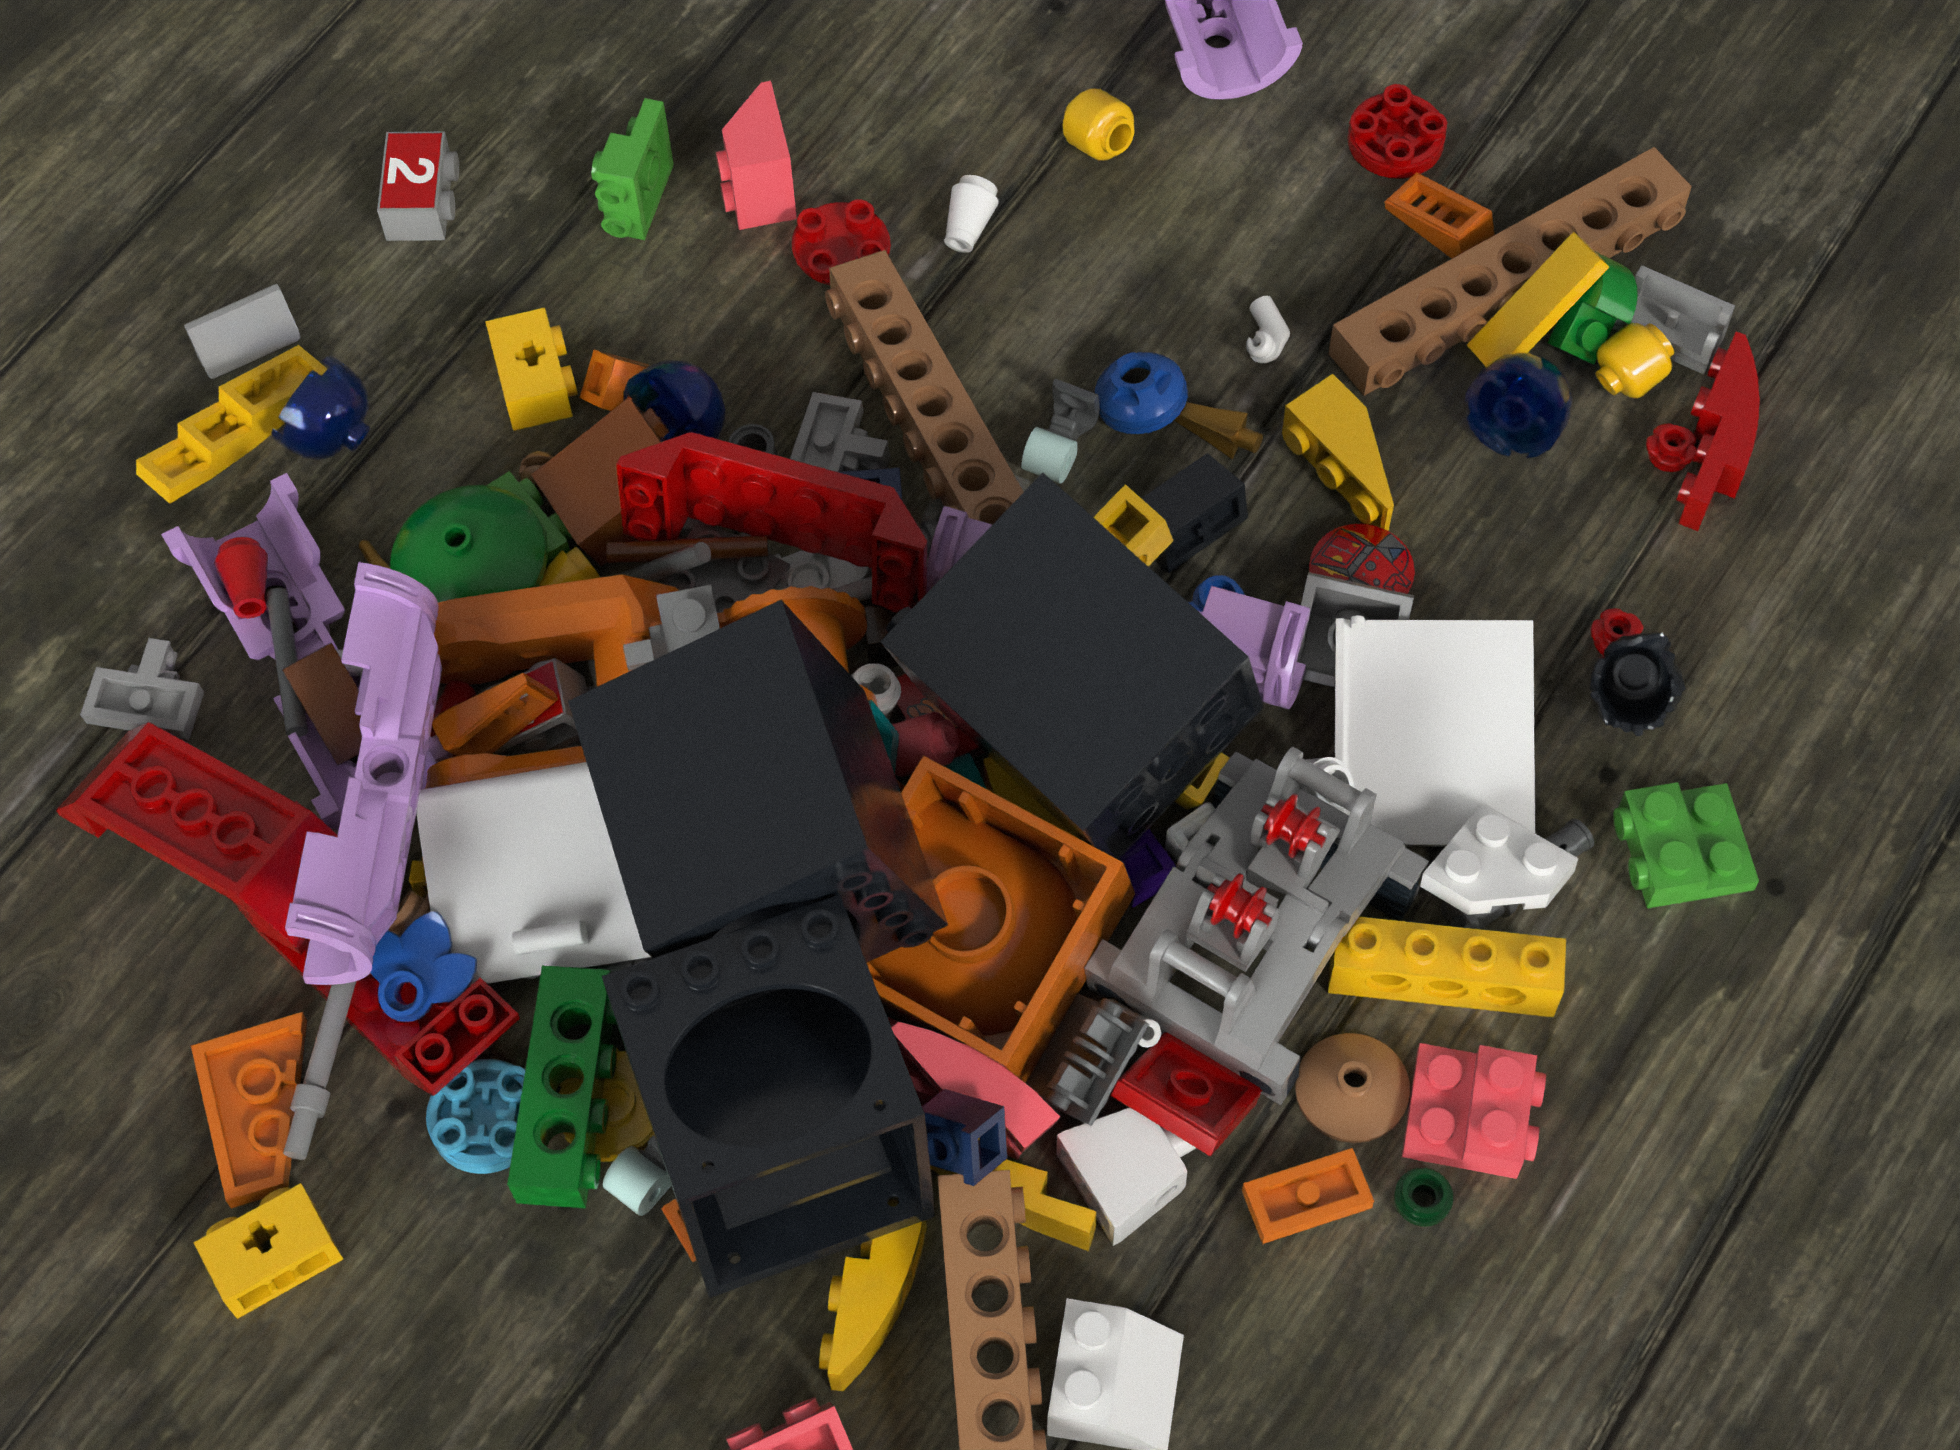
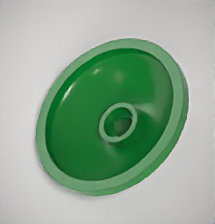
[390,485,548,603]

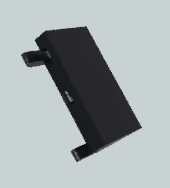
[1141,453,1248,573]

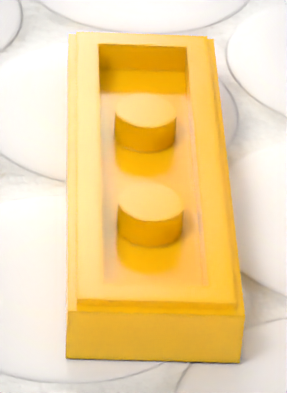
[1467,232,1609,380]

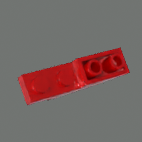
[1676,331,1760,531]

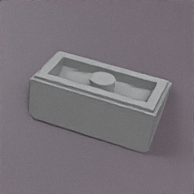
[184,284,301,379]

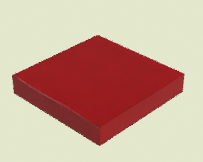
[1111,1032,1263,1157]

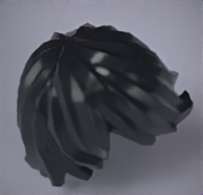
[1589,632,1686,737]

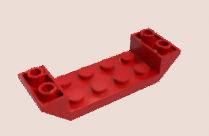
[616,432,927,613]
[56,722,337,955]
[232,800,520,1096]

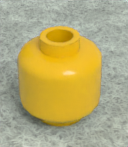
[1063,89,1134,160]
[1595,323,1674,398]

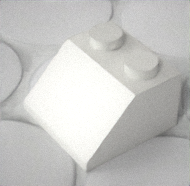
[1047,1298,1184,1450]

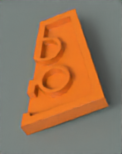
[191,1012,307,1209]

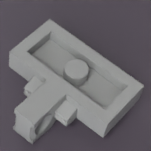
[790,392,891,472]
[623,585,720,671]
[80,638,204,740]

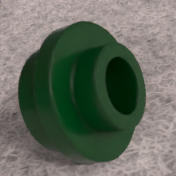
[1394,1168,1453,1227]

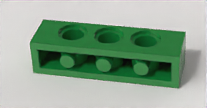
[507,965,617,1208]

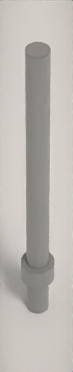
[283,981,356,1160]

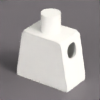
[1056,1108,1196,1246]

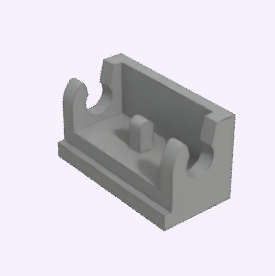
[1611,265,1735,374]

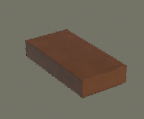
[282,642,362,765]

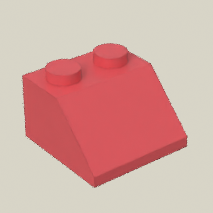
[716,81,797,230]

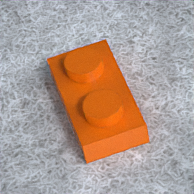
[1242,1148,1374,1244]

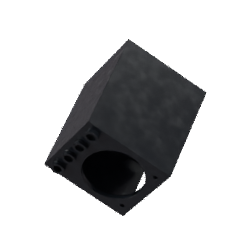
[881,473,1264,860]
[568,600,948,963]
[602,894,935,1298]

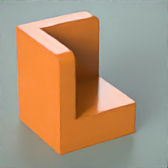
[579,349,668,413]

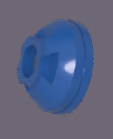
[1095,352,1188,434]

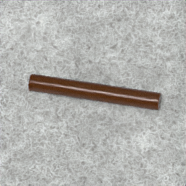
[607,535,768,564]

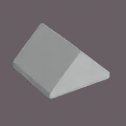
[1297,572,1414,687]

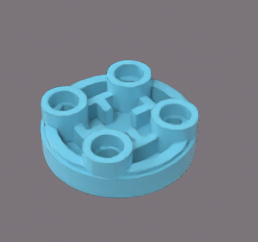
[426,1059,525,1174]

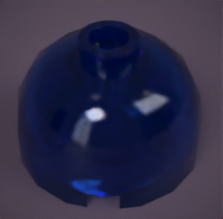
[1465,352,1572,458]
[271,355,370,460]
[623,360,725,441]

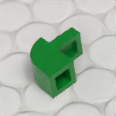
[1547,251,1638,365]

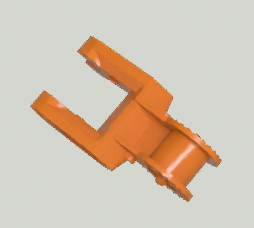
[425,574,878,789]

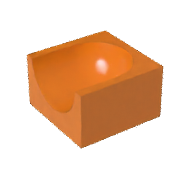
[867,755,1135,1083]

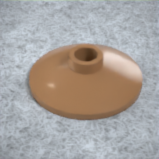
[1295,1033,1410,1143]

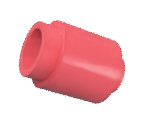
[892,711,959,778]

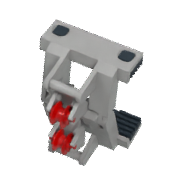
[1084,746,1429,1105]

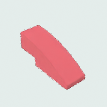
[891,1021,1060,1153]

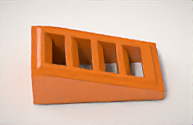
[1384,172,1495,259]
[432,673,558,756]

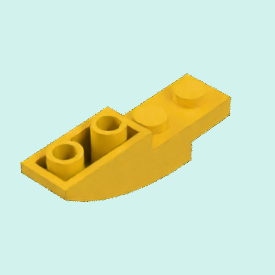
[819,1199,927,1391]

